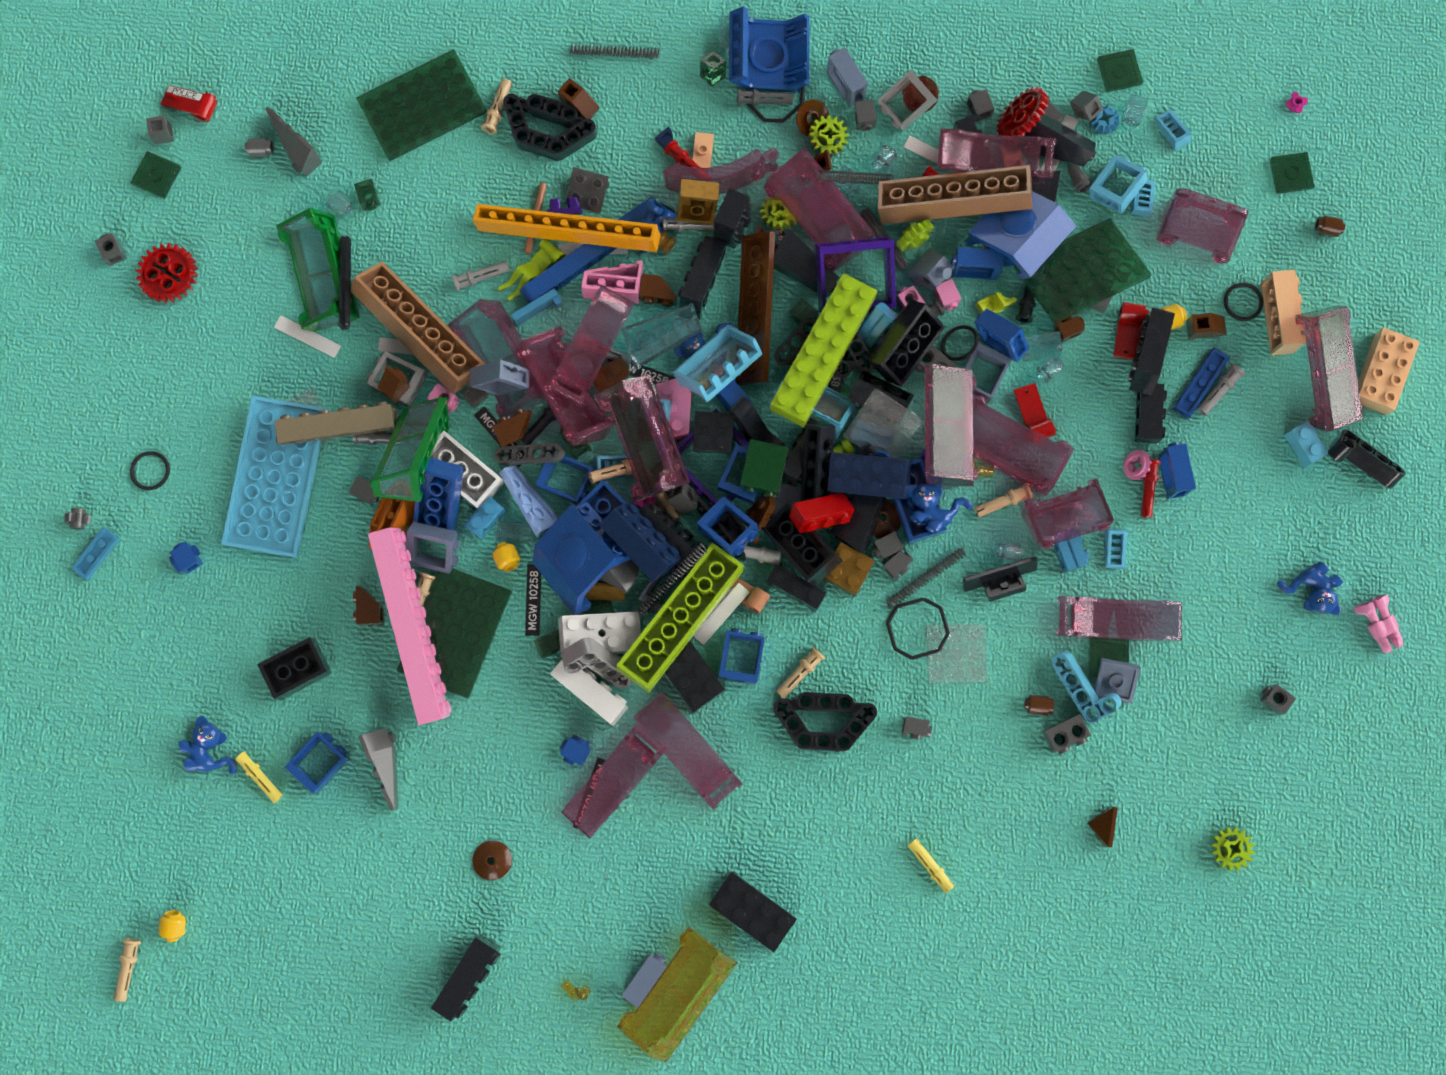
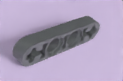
[494,443,565,466]

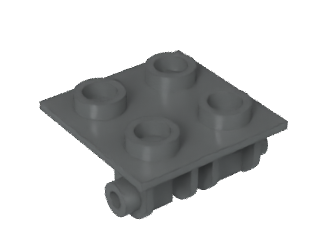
[565,167,610,213]

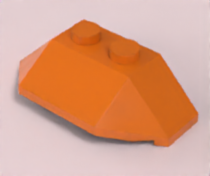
[368,477,415,549]

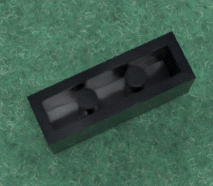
[1135,383,1167,444]
[766,564,827,612]

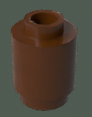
[1315,215,1346,237]
[1024,695,1054,716]

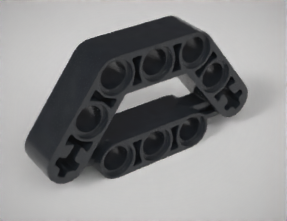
[503,94,597,161]
[775,318,874,378]
[773,692,877,752]

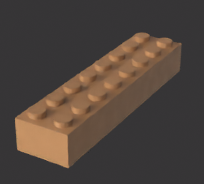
[878,165,1033,225]
[351,262,485,394]

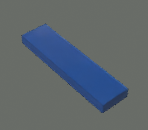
[1173,347,1230,419]

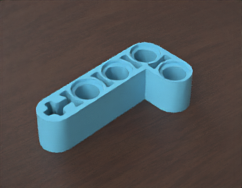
[1052,651,1122,723]

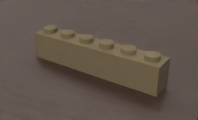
[274,402,396,446]

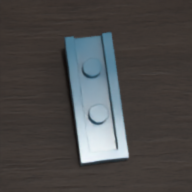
[511,289,562,326]
[72,527,120,580]

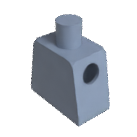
[907,248,953,288]

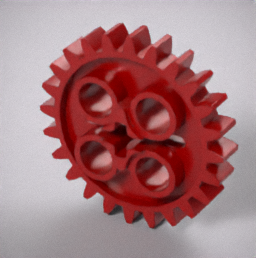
[996,86,1049,142]
[136,243,199,303]

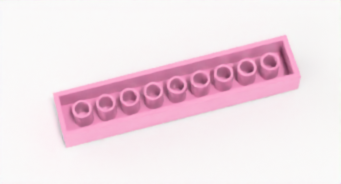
[368,527,451,726]

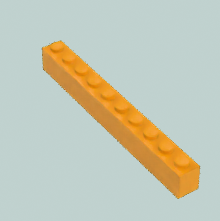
[473,204,661,252]

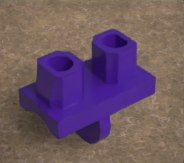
[547,197,582,215]

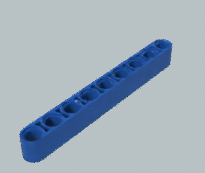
[520,197,656,304]

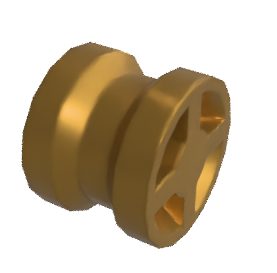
[658,231,677,255]

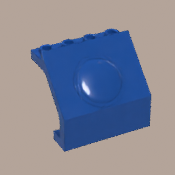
[729,6,809,92]
[964,191,1076,280]
[532,502,630,615]

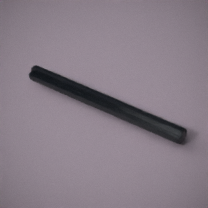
[339,235,351,330]

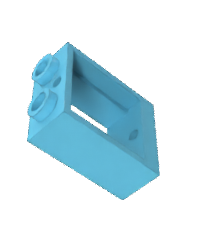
[1089,155,1147,214]

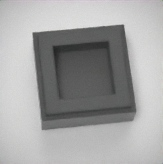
[461,386,489,409]

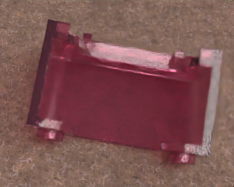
[1156,188,1249,264]
[1020,478,1114,549]

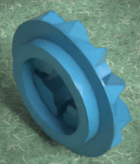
[1090,105,1120,134]

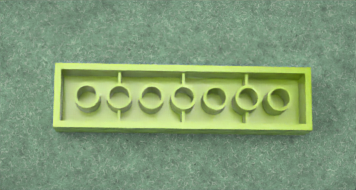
[770,273,878,428]
[616,543,744,693]

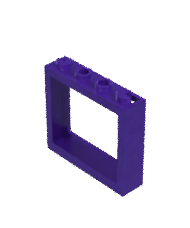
[815,237,896,313]
[667,409,749,508]

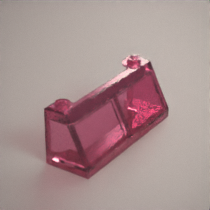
[764,148,875,272]
[517,326,616,446]
[945,394,1074,496]

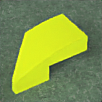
[975,292,1017,314]

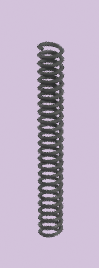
[569,44,660,58]
[817,170,894,184]
[636,543,707,615]
[886,548,966,609]

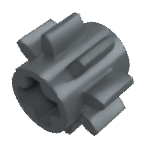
[65,508,91,529]

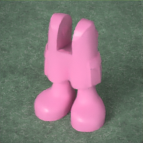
[1353,594,1403,654]

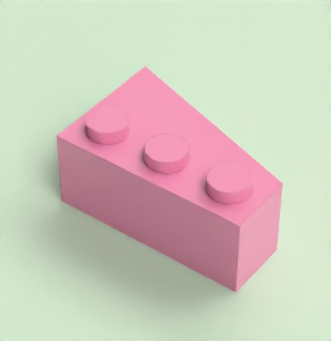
[582,260,643,304]
[656,379,692,442]

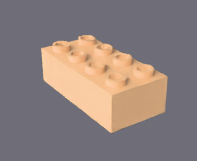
[1261,270,1307,355]
[1351,328,1420,415]

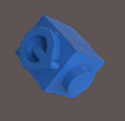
[169,542,203,574]
[559,734,591,766]

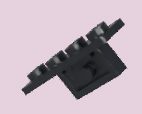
[697,497,746,562]
[963,557,1038,602]

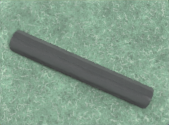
[860,208,908,271]

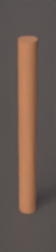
[524,183,547,255]

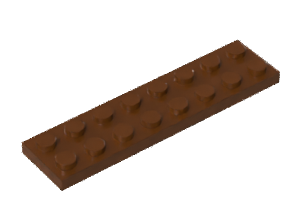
[735,231,775,385]

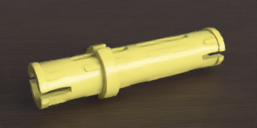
[235,752,283,803]
[907,838,955,893]

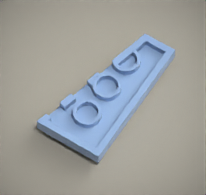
[499,465,558,536]

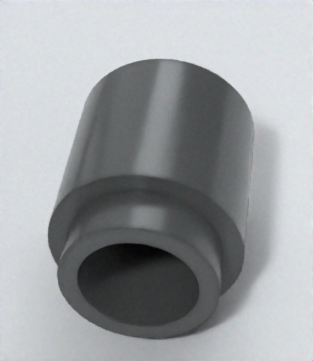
[245,138,274,157]

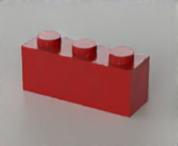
[789,493,854,533]

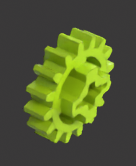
[808,115,849,156]
[760,191,801,231]
[896,219,934,252]
[1210,827,1255,871]

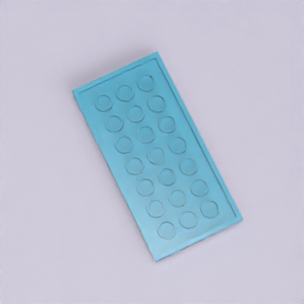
[221,395,328,558]

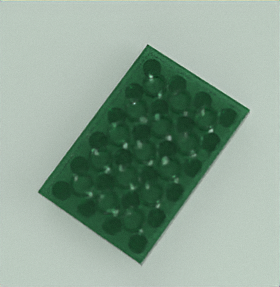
[356,49,487,161]
[1014,218,1151,324]
[396,568,513,699]

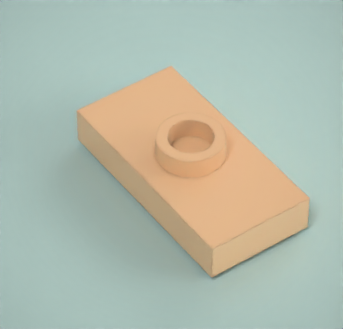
[693,132,714,171]

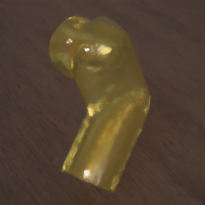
[969,461,994,477]
[561,980,591,1000]

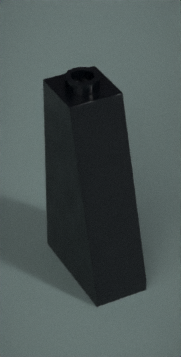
[1017,114,1096,167]
[773,229,839,297]
[830,494,886,555]

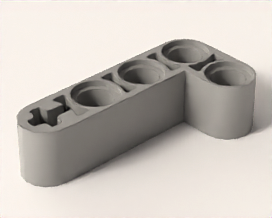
[561,637,632,688]

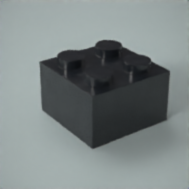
[693,411,734,455]

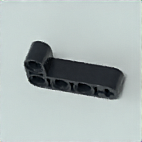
[728,396,785,446]
[1328,429,1406,489]

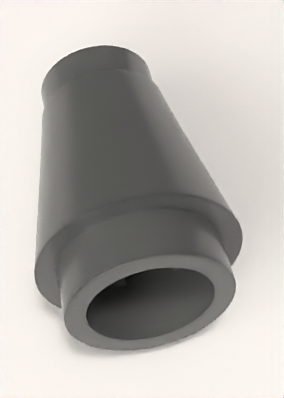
[1068,164,1092,193]

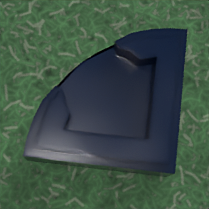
[655,127,673,150]

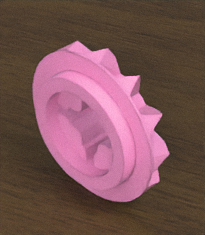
[1123,450,1152,480]

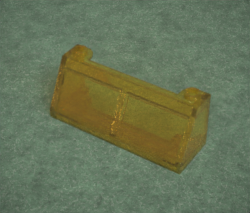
[617,927,738,1062]

